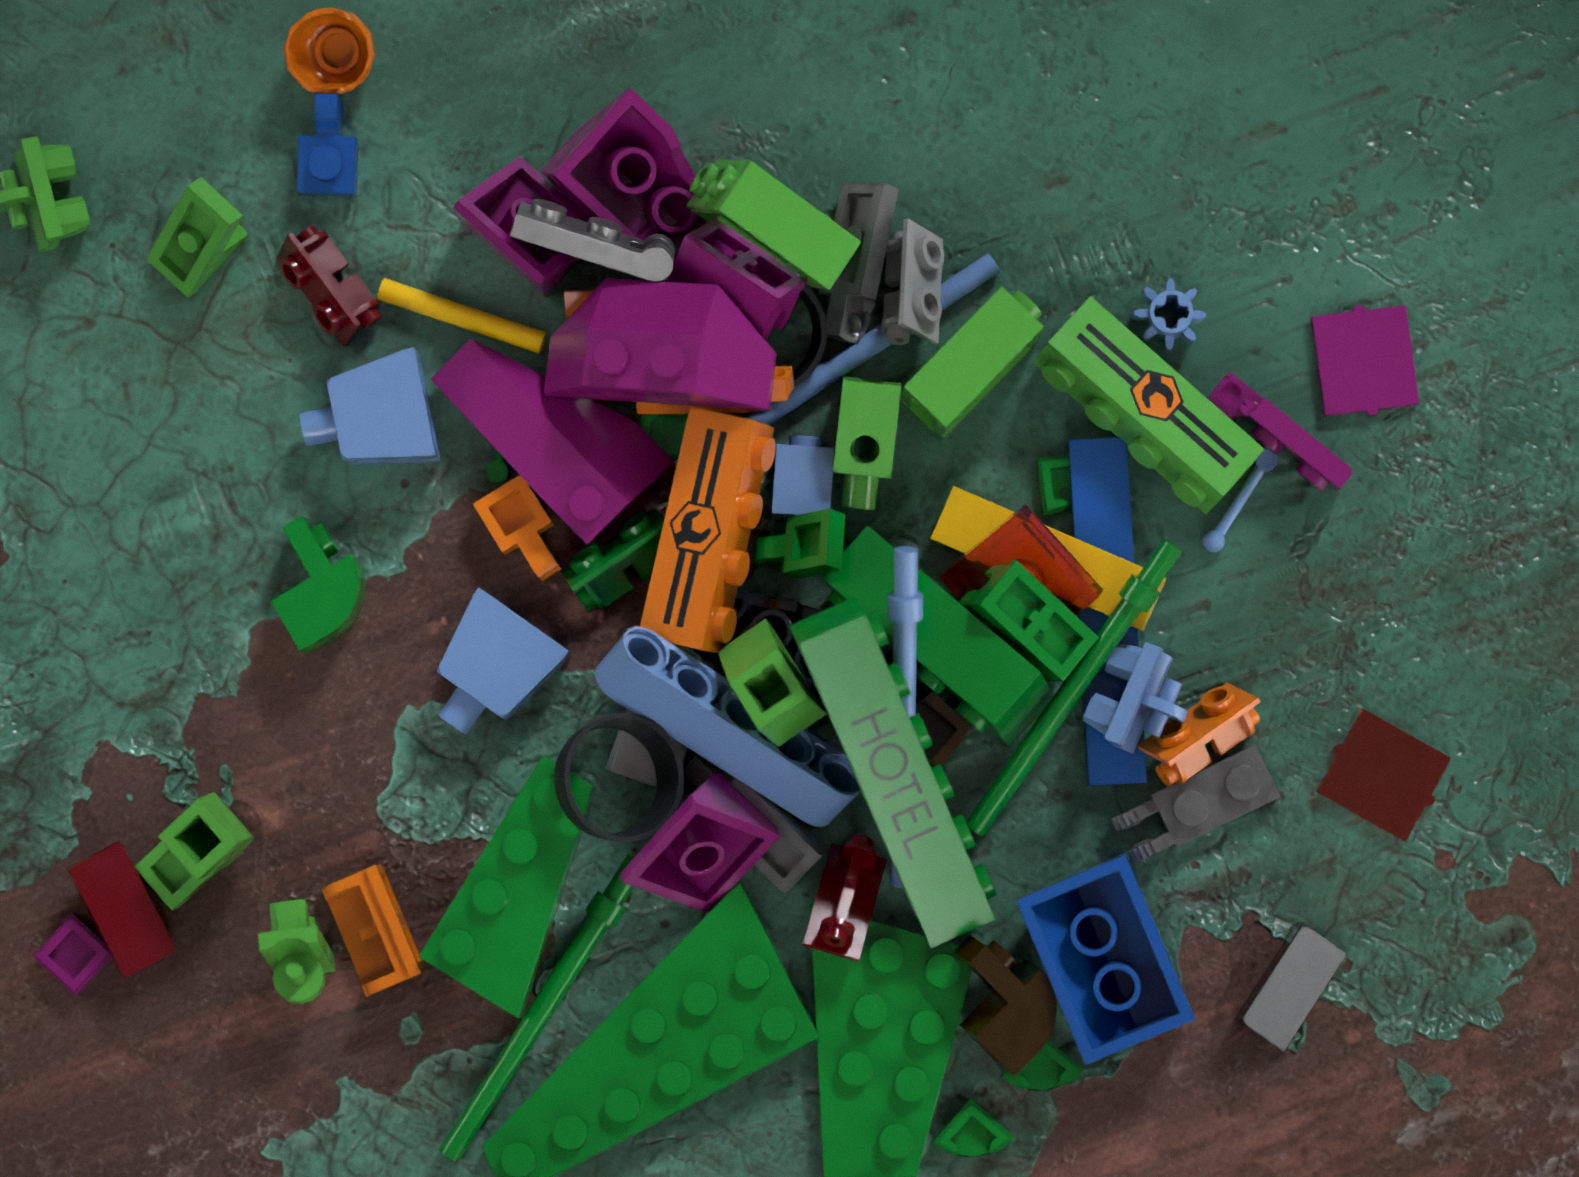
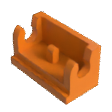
[322,865,427,997]

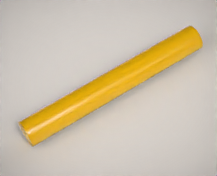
[377,278,547,354]

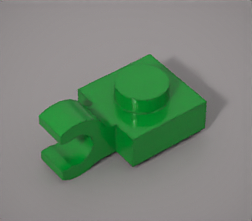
[753,508,845,579]

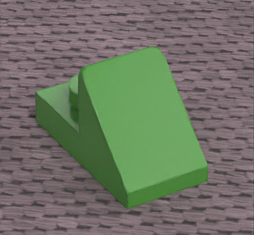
[146,177,247,297]

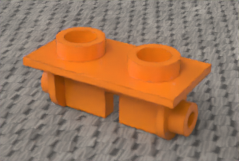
[1137,682,1260,786]

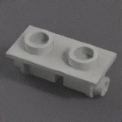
[881,218,944,345]

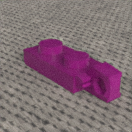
[1208,372,1353,492]

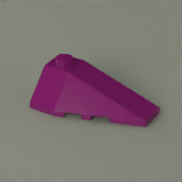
[540,88,707,282]
[431,339,674,544]

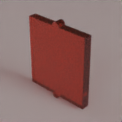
[1316,709,1452,842]

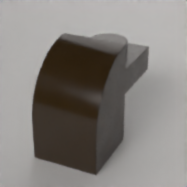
[954,936,1057,1077]

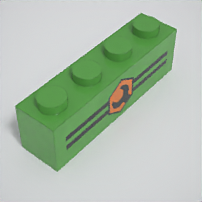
[1033,296,1265,515]

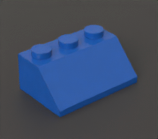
[1016,853,1195,1065]

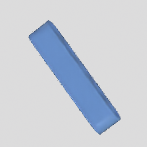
[595,627,861,827]

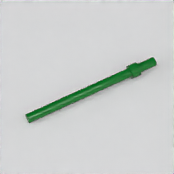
[966,538,1183,836]
[439,854,634,1162]

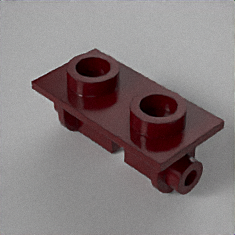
[277,225,382,347]
[802,834,887,962]

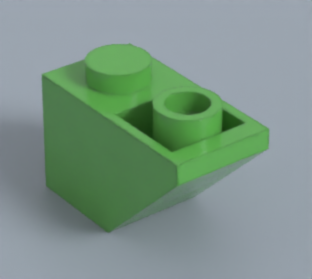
[717,618,827,747]

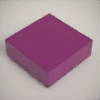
[32,913,112,996]

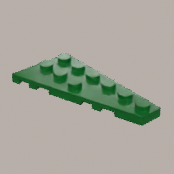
[481,881,821,1177]
[809,903,972,1177]

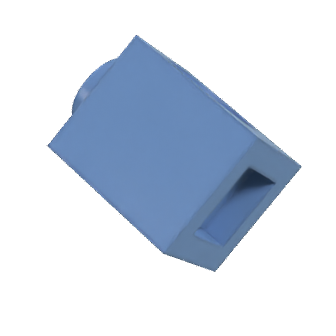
[772,435,835,520]

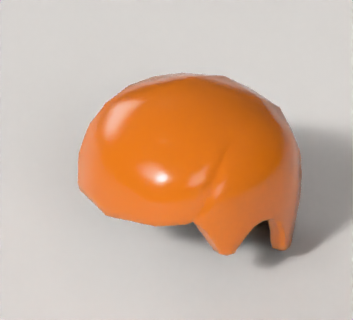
[283,7,376,94]

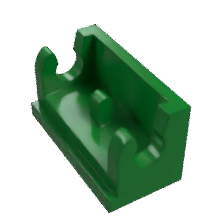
[959,560,1099,682]

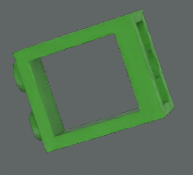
[686,159,861,290]
[900,286,1044,441]

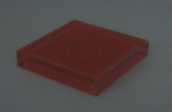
[939,504,1103,615]

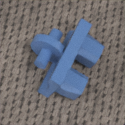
[1083,641,1189,754]

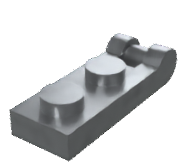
[510,199,675,281]

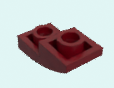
[66,841,177,978]

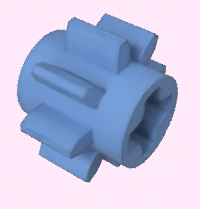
[1132,278,1206,353]

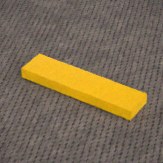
[930,486,1167,632]

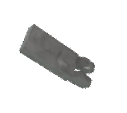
[1111,745,1281,864]

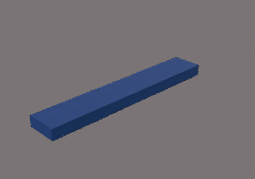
[1067,437,1147,786]

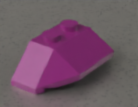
[544,278,777,411]

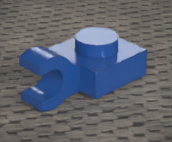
[297,93,359,197]

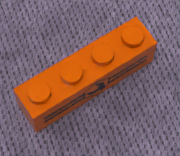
[640,407,776,653]

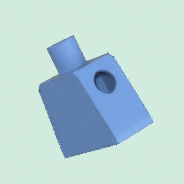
[299,347,441,465]
[437,587,572,735]

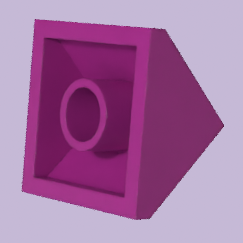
[453,156,589,298]
[620,771,781,913]

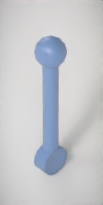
[1203,448,1278,553]

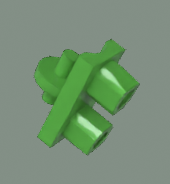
[0,136,90,253]
[258,899,335,1004]

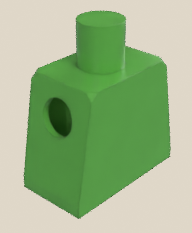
[833,376,902,510]

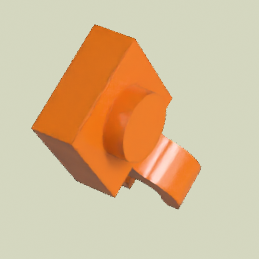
[473,475,562,582]

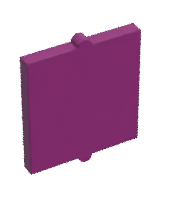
[1311,305,1419,417]

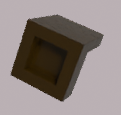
[916,690,974,768]

